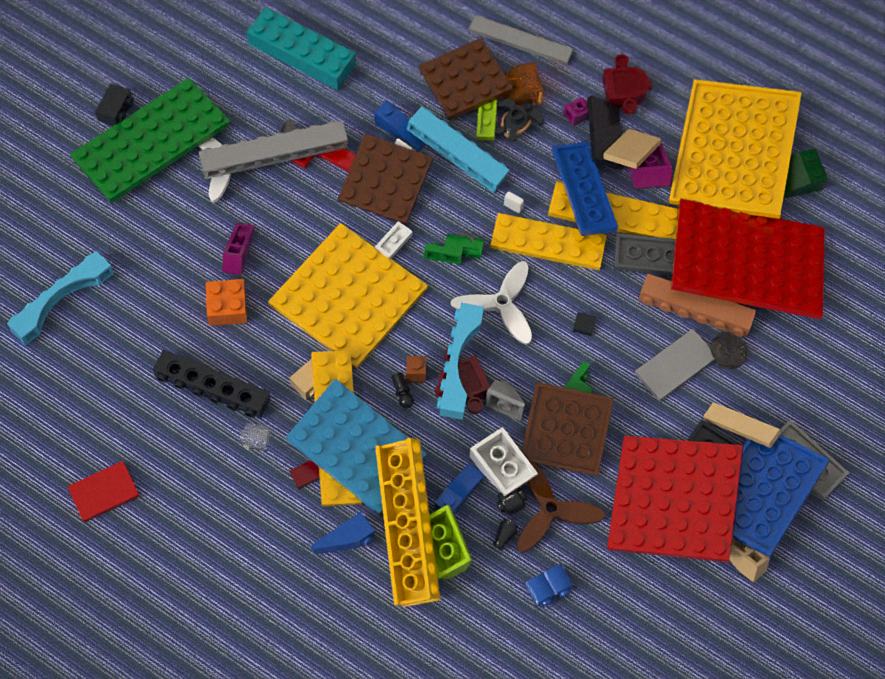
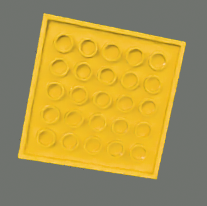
[268,223,428,370]

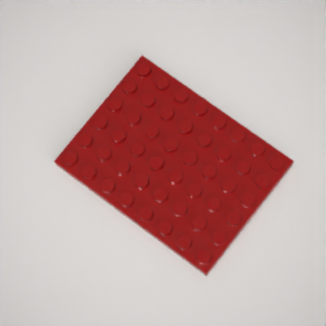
[671,198,825,320]

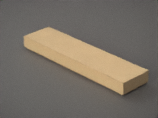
[703,402,781,448]

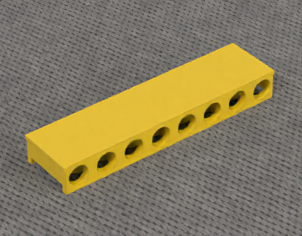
[375,438,440,607]

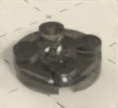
[709,332,749,369]

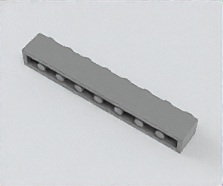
[199,121,348,179]

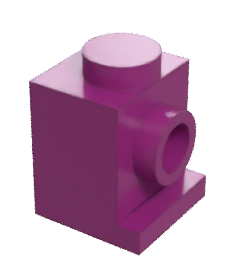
[563,97,589,127]

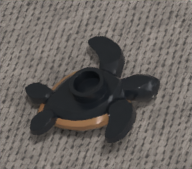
[494,99,544,142]

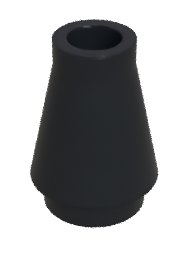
[493,518,518,550]

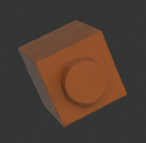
[406,356,426,383]

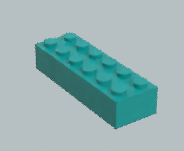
[246,7,356,90]

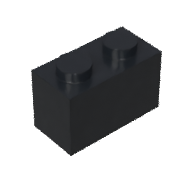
[95,83,134,126]

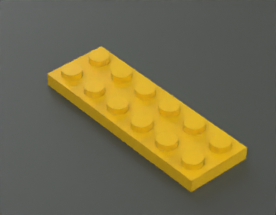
[490,213,607,270]

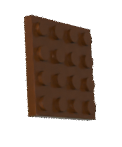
[418,37,513,121]
[338,134,433,225]
[522,382,614,476]

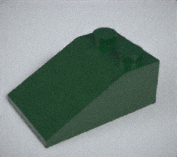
[783,148,828,199]

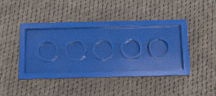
[552,142,618,236]

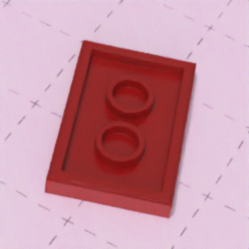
[67,461,140,523]

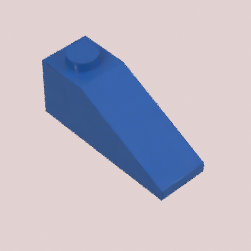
[374,100,426,152]
[434,464,485,516]
[311,512,375,555]

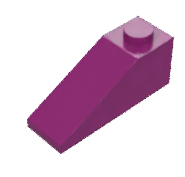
[222,223,255,275]

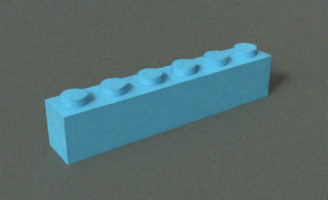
[407,106,509,193]

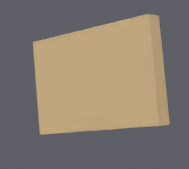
[603,129,661,169]

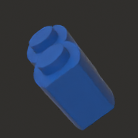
[525,564,573,607]

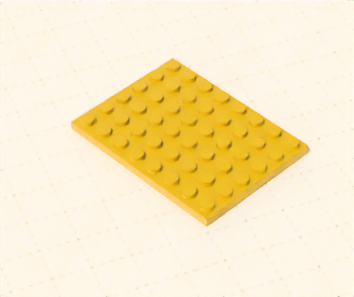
[669,79,802,219]

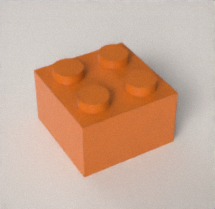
[206,279,248,326]

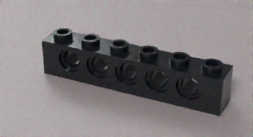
[153,349,271,419]

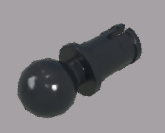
[391,373,414,409]

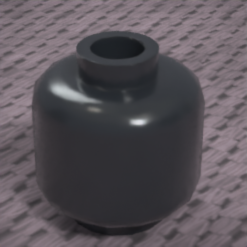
[496,487,527,515]

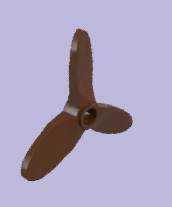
[517,461,605,553]

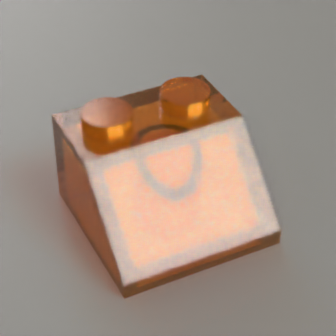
[504,62,543,107]

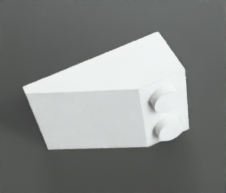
[470,427,538,496]

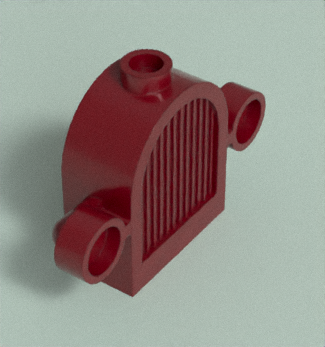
[602,54,652,115]
[434,348,490,414]

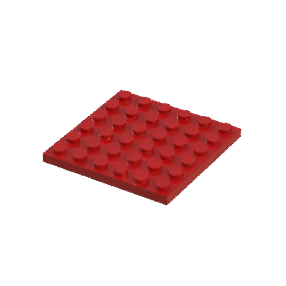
[607,436,743,563]

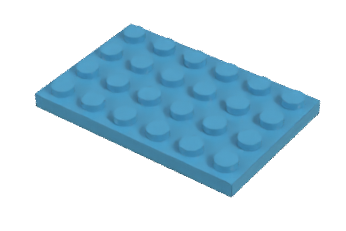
[285,379,427,515]

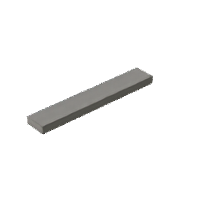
[469,15,573,66]

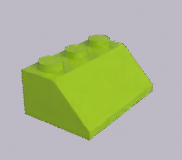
[430,505,473,579]

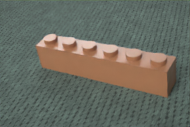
[638,273,756,337]

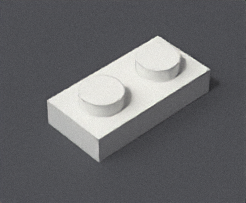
[375,221,413,259]

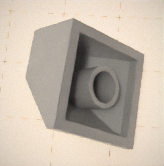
[485,380,525,421]

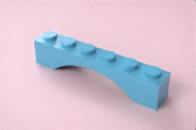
[7,251,114,346]
[437,303,484,420]

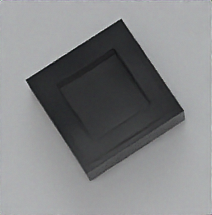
[573,312,596,336]

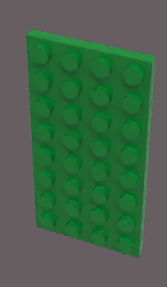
[70,78,231,203]

